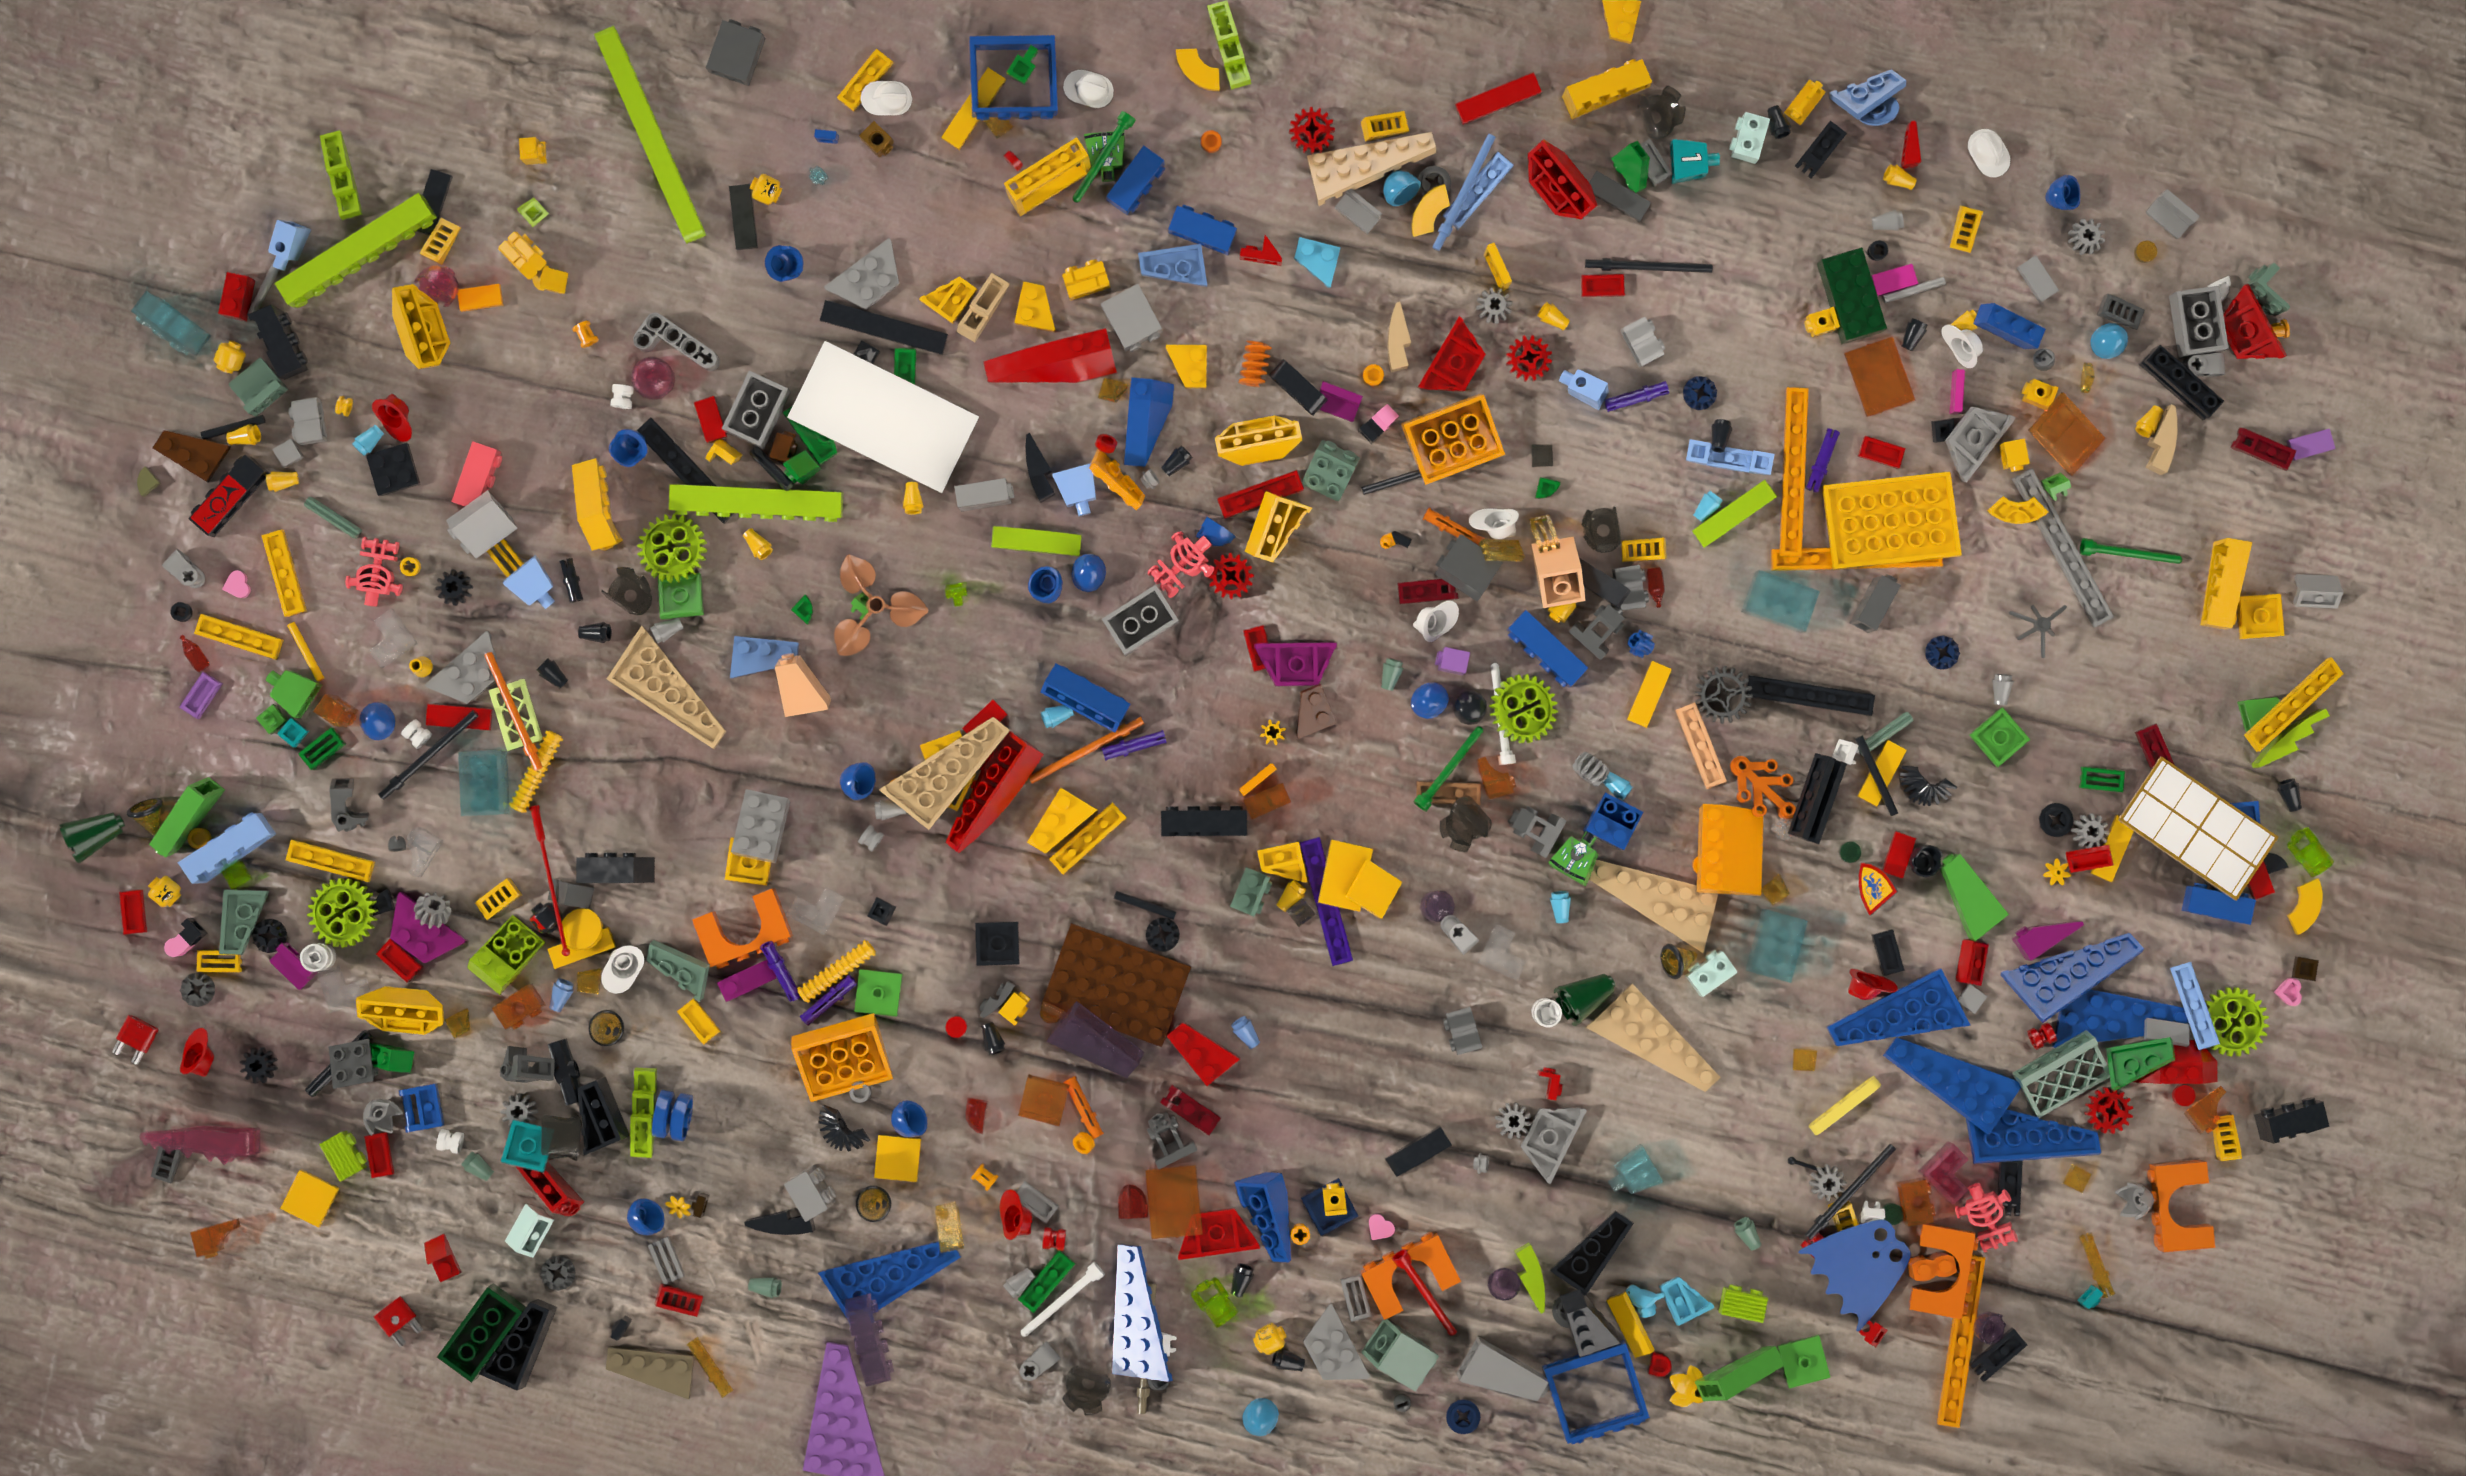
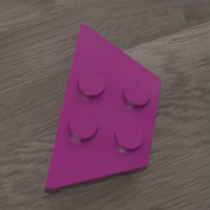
[1255,643,1337,686]
[390,892,468,963]

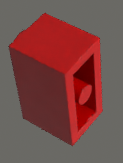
[218,272,255,322]

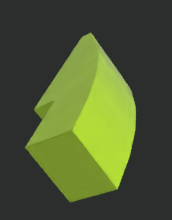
[1514,1242,1545,1314]

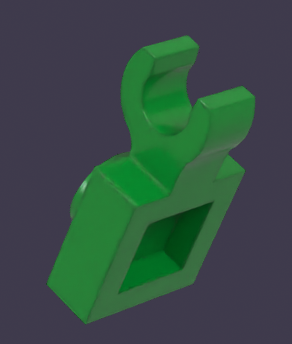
[1006,45,1038,85]

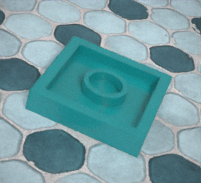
[500,1120,556,1173]

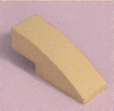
[957,273,1010,342]
[1387,302,1411,373]
[2146,404,2177,475]

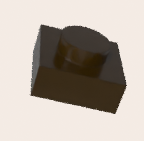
[2292,956,2319,981]
[691,1193,710,1218]

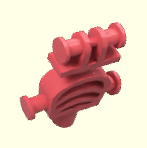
[1148,531,1214,598]
[346,537,403,607]
[1955,1183,2018,1253]

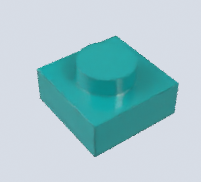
[277,718,309,748]
[2077,1285,2103,1309]

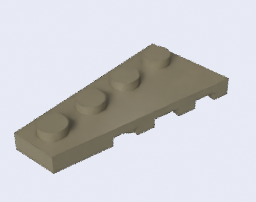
[606,1347,695,1399]

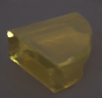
[2081,362,2095,393]

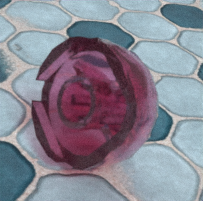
[414,265,459,307]
[631,357,675,400]

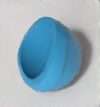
[1383,170,1421,206]
[2090,323,2128,359]
[1242,1398,1279,1436]

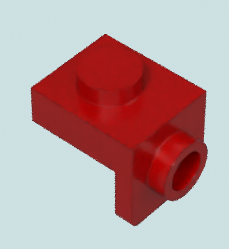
[1537,1067,1563,1101]

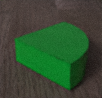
[1535,477,1561,499]
[791,594,813,625]

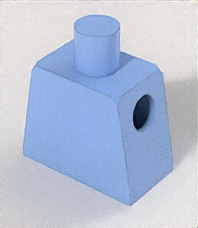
[268,220,311,271]
[1559,369,1609,410]
[1052,463,1096,516]
[503,555,555,609]

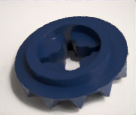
[1683,376,1717,410]
[1925,635,1960,670]
[1446,1399,1481,1434]

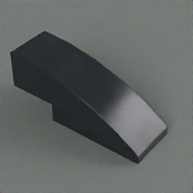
[1025,433,1055,503]
[1385,1125,1452,1177]
[744,1210,816,1235]

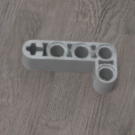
[633,313,720,371]

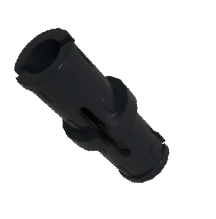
[559,558,583,603]

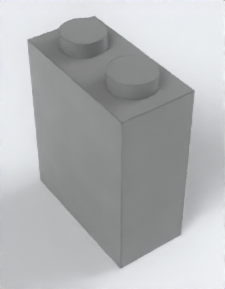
[1101,284,1163,352]
[954,478,1015,512]
[446,490,518,558]

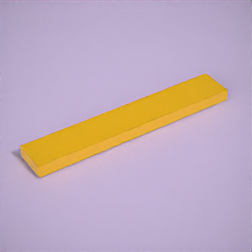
[2244,657,2344,752]

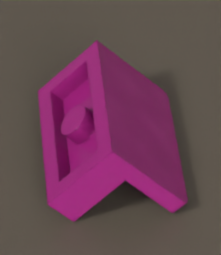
[1319,381,1363,422]
[270,943,318,990]

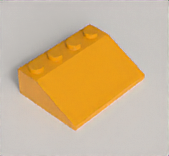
[1401,394,1505,485]
[1697,804,1763,896]
[791,1013,893,1102]

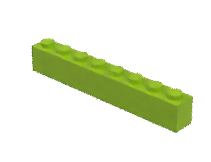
[274,193,437,308]
[669,484,843,522]

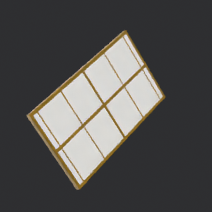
[2118,757,2279,901]

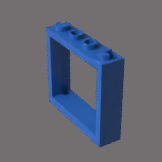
[969,35,1058,120]
[1542,1340,1650,1444]

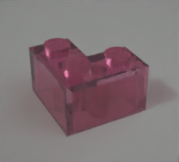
[1918,1142,1969,1205]

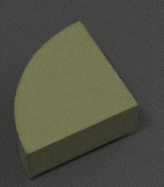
[137,466,161,497]

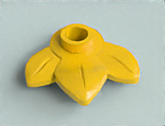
[1670,1365,1704,1407]

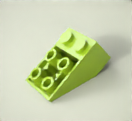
[467,915,545,995]

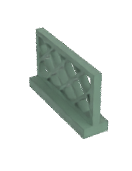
[2013,1030,2110,1118]

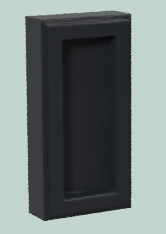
[1871,929,1905,976]

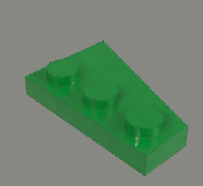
[2106,1037,2175,1091]

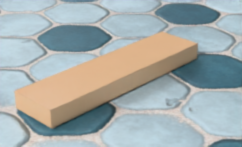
[1675,702,1727,789]

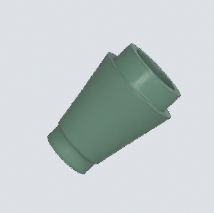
[1381,658,1404,691]
[461,1152,494,1181]
[1734,1217,1761,1251]
[748,1277,782,1299]

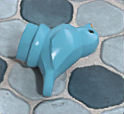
[1623,1285,1665,1318]

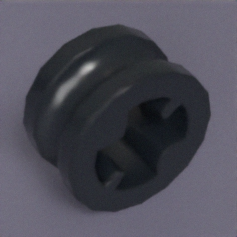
[1867,240,1889,261]
[170,602,193,622]

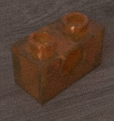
[313,694,358,727]
[492,984,546,1030]
[1896,1178,1936,1227]

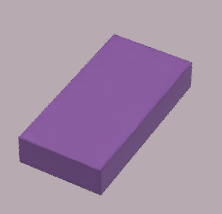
[2287,428,2336,461]
[179,672,223,719]

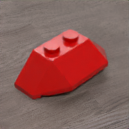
[1528,140,1598,220]
[2133,1040,2218,1084]

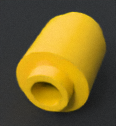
[1547,602,1577,623]

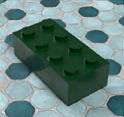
[1817,247,1887,345]
[437,1283,526,1383]

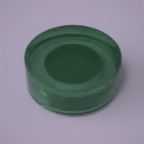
[1839,842,1861,863]
[1882,1203,1903,1225]

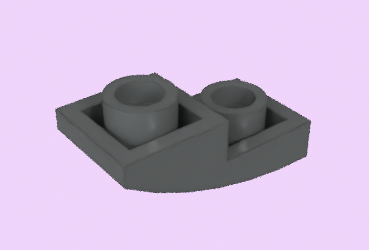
[979,981,1016,1018]

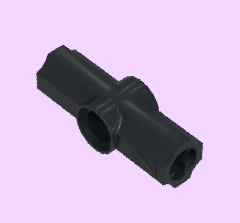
[548,1038,581,1106]

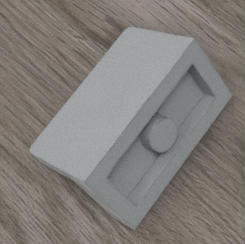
[1335,189,1382,235]
[2146,189,2200,239]
[2293,574,2343,609]

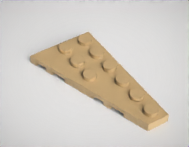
[1307,132,1436,206]
[607,626,726,749]
[879,717,1010,830]
[1585,983,1721,1092]

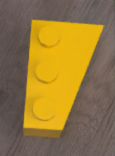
[1027,788,1098,854]

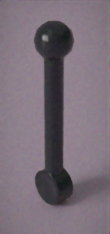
[1788,1157,1825,1171]

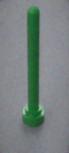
[1072,111,1136,203]
[2080,538,2183,564]
[1413,726,1483,812]

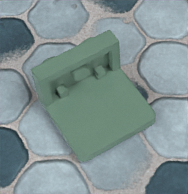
[2248,263,2290,316]
[1302,440,1360,501]

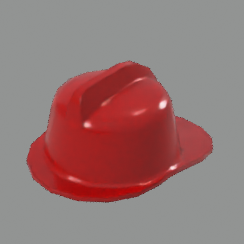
[372,394,412,442]
[1848,969,1898,1000]
[180,1028,214,1077]
[999,1189,1032,1240]

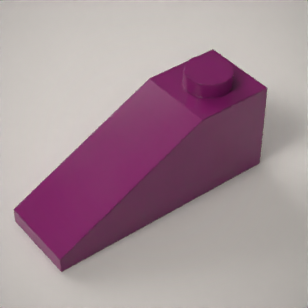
[2012,921,2084,961]
[717,960,777,1002]

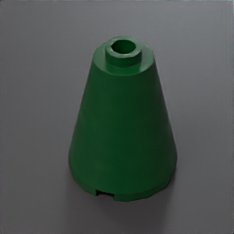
[59,812,125,863]
[1554,974,1616,1026]

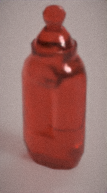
[1646,567,1665,608]
[180,635,210,673]

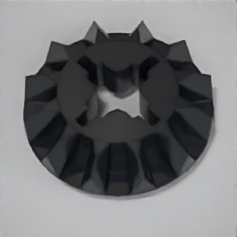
[2038,803,2074,837]
[1146,918,1180,952]
[251,919,287,953]

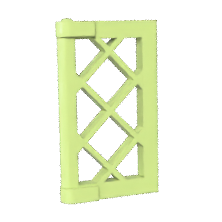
[489,679,543,751]

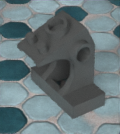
[1569,604,1625,660]
[329,778,369,832]
[1507,806,1566,858]
[500,1046,555,1083]
[1147,1112,1198,1169]

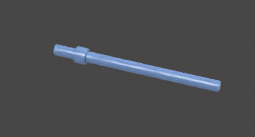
[1432,134,1496,251]

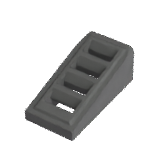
[2097,294,2145,330]
[151,1134,187,1184]

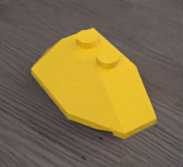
[392,284,450,369]
[1215,415,1302,466]
[356,986,444,1035]

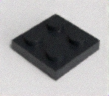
[366,443,421,496]
[975,921,1020,966]

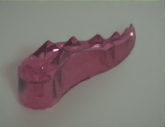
[139,1126,261,1165]

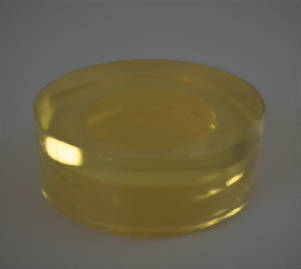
[2134,240,2157,263]

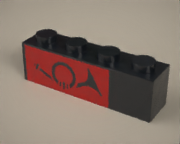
[188,455,270,537]

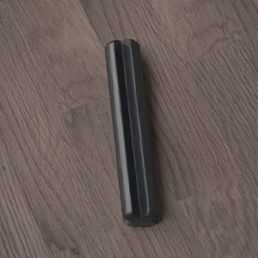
[750,446,794,491]

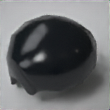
[1454,690,1487,725]
[1910,845,1943,878]

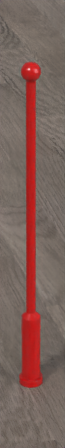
[529,805,570,956]

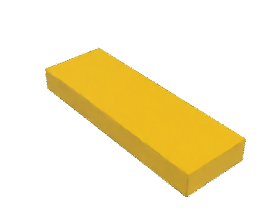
[837,48,894,112]
[1626,661,1672,728]
[1857,740,1907,806]
[2090,815,2134,882]
[548,927,616,969]
[1606,1292,1655,1358]

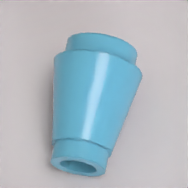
[352,425,384,456]
[1693,491,1723,523]
[1041,705,1074,728]
[1603,771,1633,800]
[1550,891,1571,923]

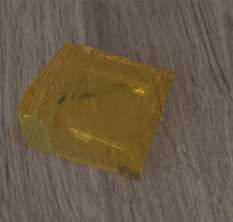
[984,117,1014,139]
[1098,378,1128,403]
[1761,874,1790,905]
[577,968,602,994]
[445,1008,470,1039]
[1793,1049,1817,1071]
[2063,1164,2092,1193]

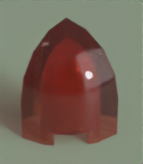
[965,1098,988,1134]
[1118,1184,1148,1219]

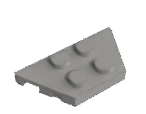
[824,238,900,310]
[1945,407,2016,483]
[425,631,497,704]
[1520,1108,1587,1184]
[1303,1303,1370,1380]

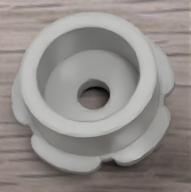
[1141,469,1159,489]
[1473,1153,1489,1174]

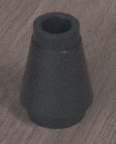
[1767,105,1792,139]
[1901,318,1928,351]
[1711,419,1732,453]
[1161,445,1193,477]
[578,622,612,643]
[536,658,568,689]
[2277,778,2302,812]
[981,1022,1005,1056]
[1230,1263,1254,1297]
[1272,1348,1305,1372]

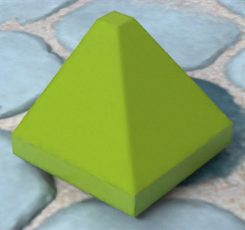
[517,198,549,227]

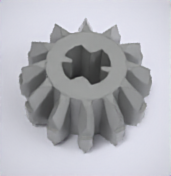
[2068,219,2105,255]
[1476,287,1513,324]
[1572,752,1610,787]
[2071,813,2109,848]
[414,892,452,929]
[500,1093,538,1128]
[1495,1102,1531,1139]
[1809,1164,1847,1201]

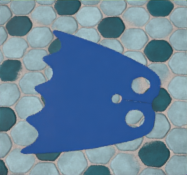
[1798,1220,1911,1332]

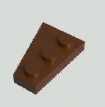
[152,430,231,482]

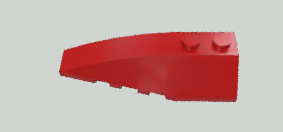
[983,328,1117,383]
[945,731,1044,853]

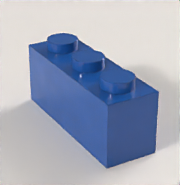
[1106,145,1165,215]
[1168,205,1237,256]
[1973,303,2046,349]
[2181,883,2256,925]

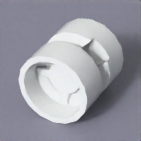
[300,943,336,972]
[1531,998,1562,1027]

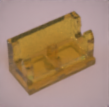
[935,1201,964,1253]

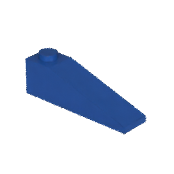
[1124,377,1174,467]
[1234,1172,1291,1263]

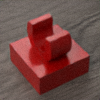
[1859,1321,1888,1348]

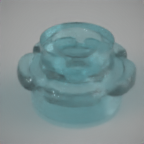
[809,165,828,185]

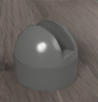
[388,836,406,852]
[1394,1394,1411,1412]

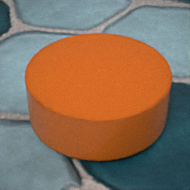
[1201,130,1222,153]

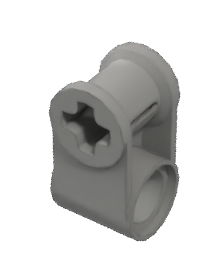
[2182,353,2225,377]
[162,549,205,588]
[1441,915,1479,955]
[1020,1341,1060,1381]

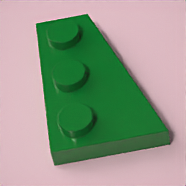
[783,406,837,465]

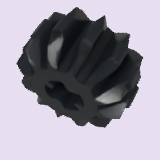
[435,569,473,606]
[240,1047,278,1084]

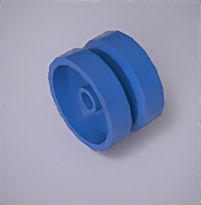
[652,1090,693,1141]

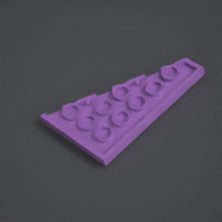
[803,1342,885,1476]

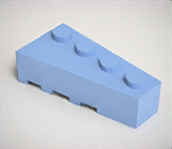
[177,812,276,884]

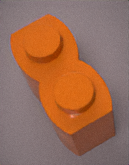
[1907,1252,1957,1281]

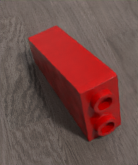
[515,1161,584,1217]

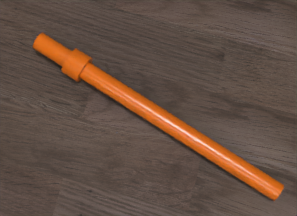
[484,652,543,771]
[1029,716,1145,784]

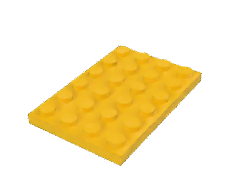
[1822,472,1962,570]

